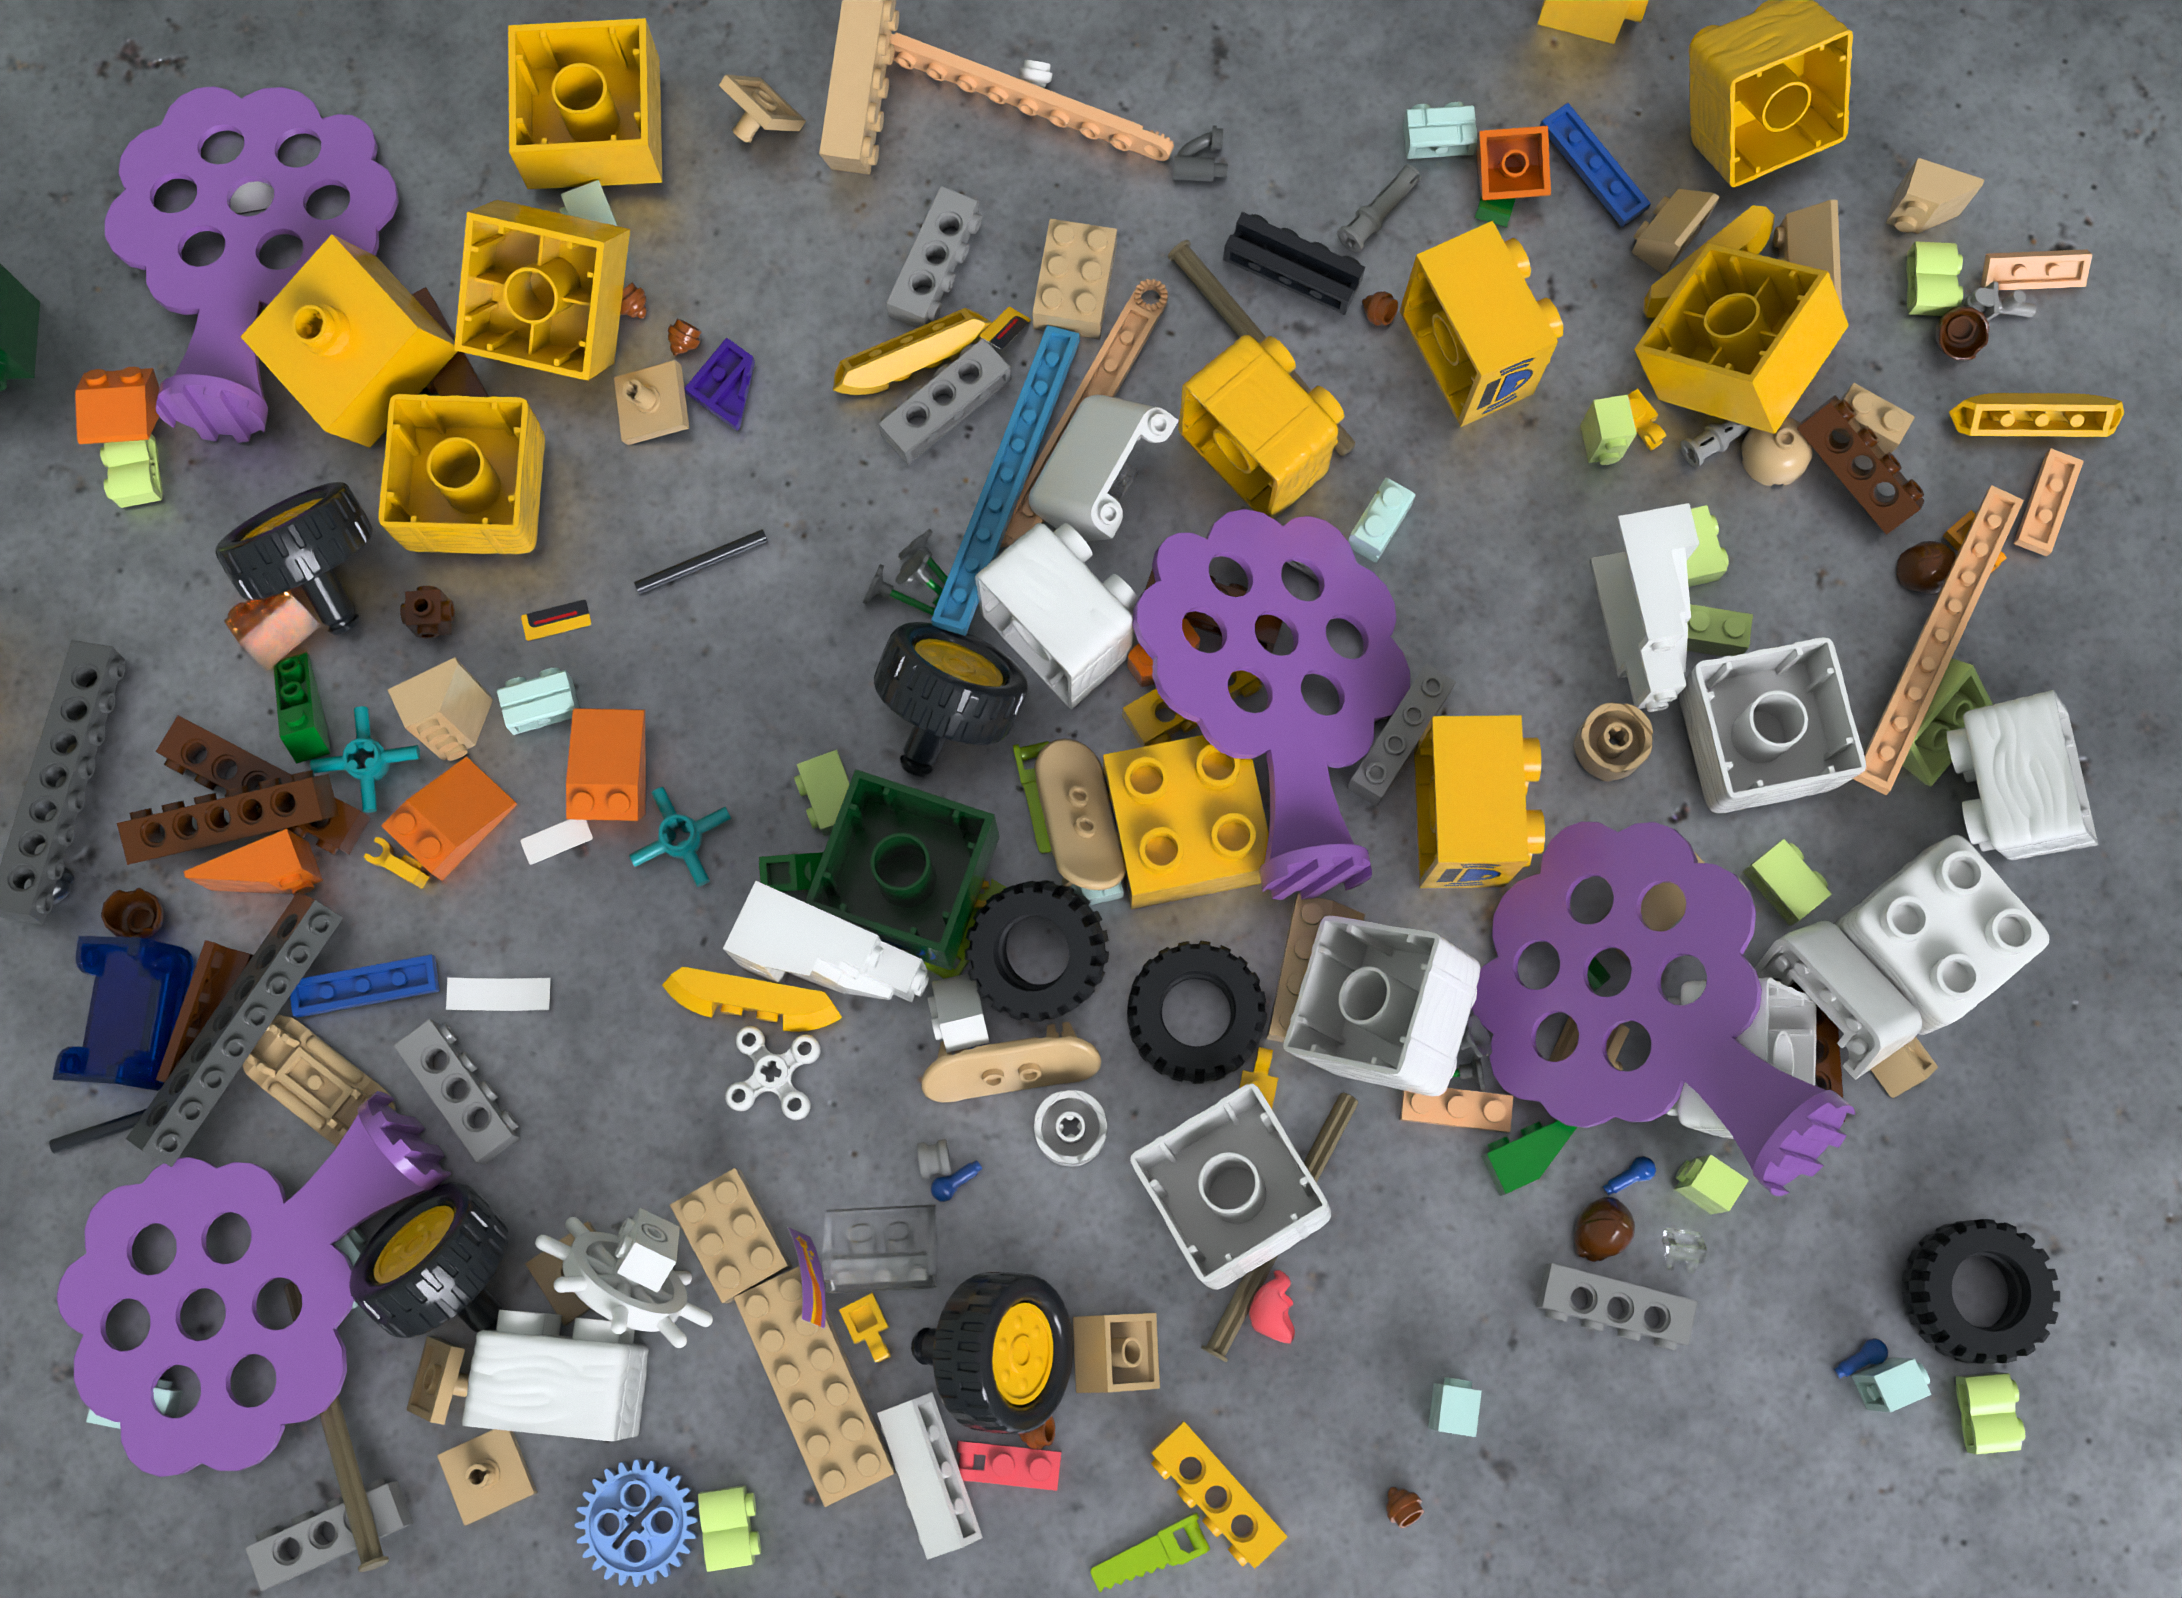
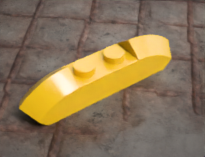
[1643,205,1775,318]
[833,308,992,395]
[1949,393,2124,437]
[662,967,842,1032]

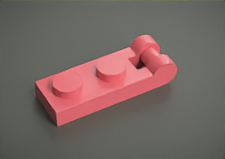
[956,1440,1061,1491]

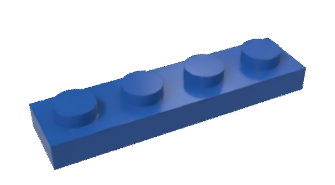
[1540,103,1651,227]
[290,954,440,1018]

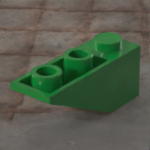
[273,652,331,764]
[759,852,824,892]
[1481,1118,1577,1196]

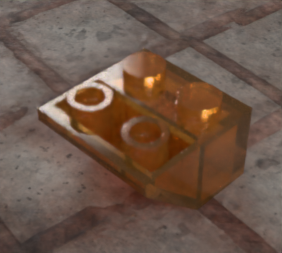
[224,590,321,671]

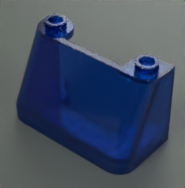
[52,936,193,1091]

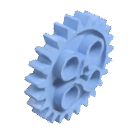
[575,1459,700,1587]

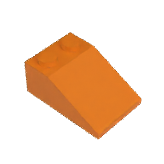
[566,708,646,821]
[381,756,517,881]
[183,829,323,896]

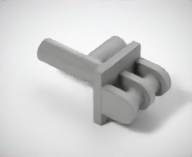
[1959,281,2036,321]

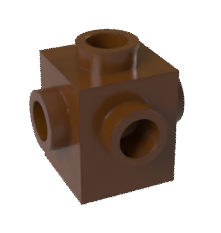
[400,586,455,639]

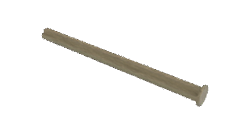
[1168,240,1355,456]
[1201,1092,1358,1363]
[284,1282,389,1572]

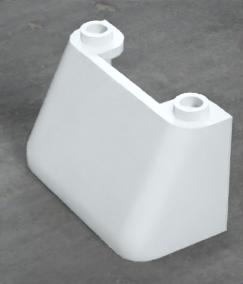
[1029,395,1179,542]
[1755,921,1922,1080]

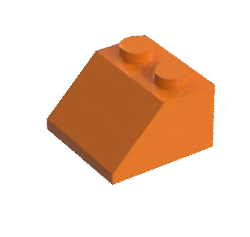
[1476,126,1551,201]
[75,367,159,444]

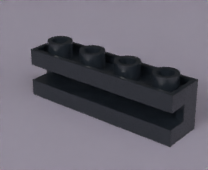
[1223,212,1365,315]

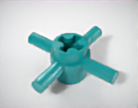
[310,706,420,813]
[629,787,732,887]

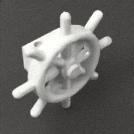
[535,1208,713,1348]

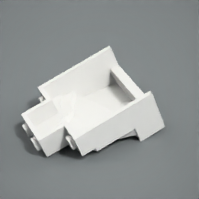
[1590,503,1699,712]
[723,881,929,1003]

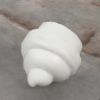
[1019,60,1053,88]

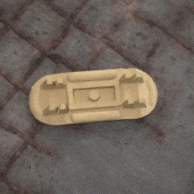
[1034,738,1126,890]
[242,1015,396,1147]
[921,1022,1101,1103]

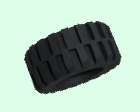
[964,880,1109,1022]
[1127,941,1267,1084]
[1902,1219,2060,1364]

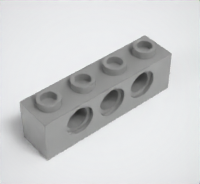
[886,186,982,328]
[879,339,1011,465]
[1347,663,1456,807]
[393,1019,520,1165]
[1536,1263,1698,1351]
[245,1478,413,1591]

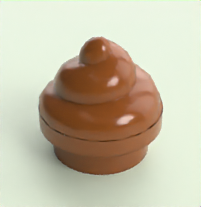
[620,282,647,319]
[1362,291,1398,326]
[668,318,702,356]
[1018,1416,1055,1449]
[1386,1487,1424,1528]

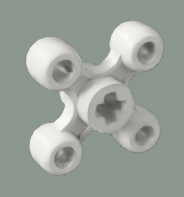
[725,1026,821,1120]

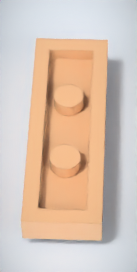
[1980,249,2092,290]
[2014,448,2084,557]
[1400,1088,1513,1133]

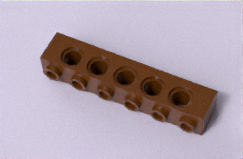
[156,715,371,855]
[117,770,339,865]

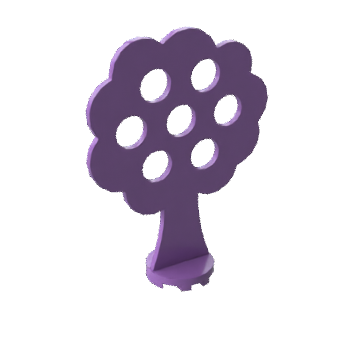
[105,86,399,443]
[1133,509,1410,900]
[1471,821,1855,1196]
[57,1091,451,1477]

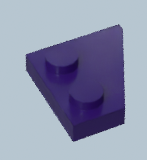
[684,337,755,431]

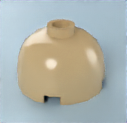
[1740,417,1813,486]

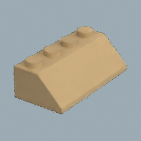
[1773,200,1842,306]
[387,657,493,761]
[1266,893,1365,1043]

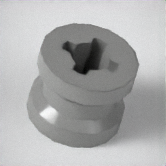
[917,1139,952,1179]

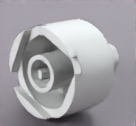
[1034,1090,1107,1167]

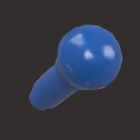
[1603,1156,1656,1196]
[930,1160,982,1202]
[1833,1338,1888,1379]

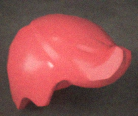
[1249,1270,1295,1343]

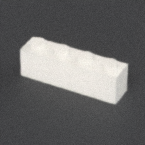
[877,1392,983,1560]

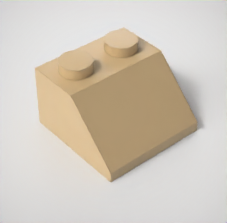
[1886,158,1985,234]
[1631,189,1720,275]
[1073,1313,1160,1393]

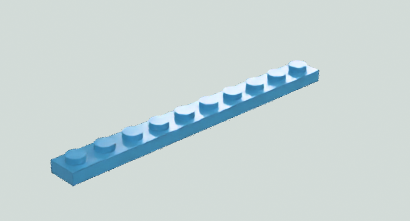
[931,325,1080,636]

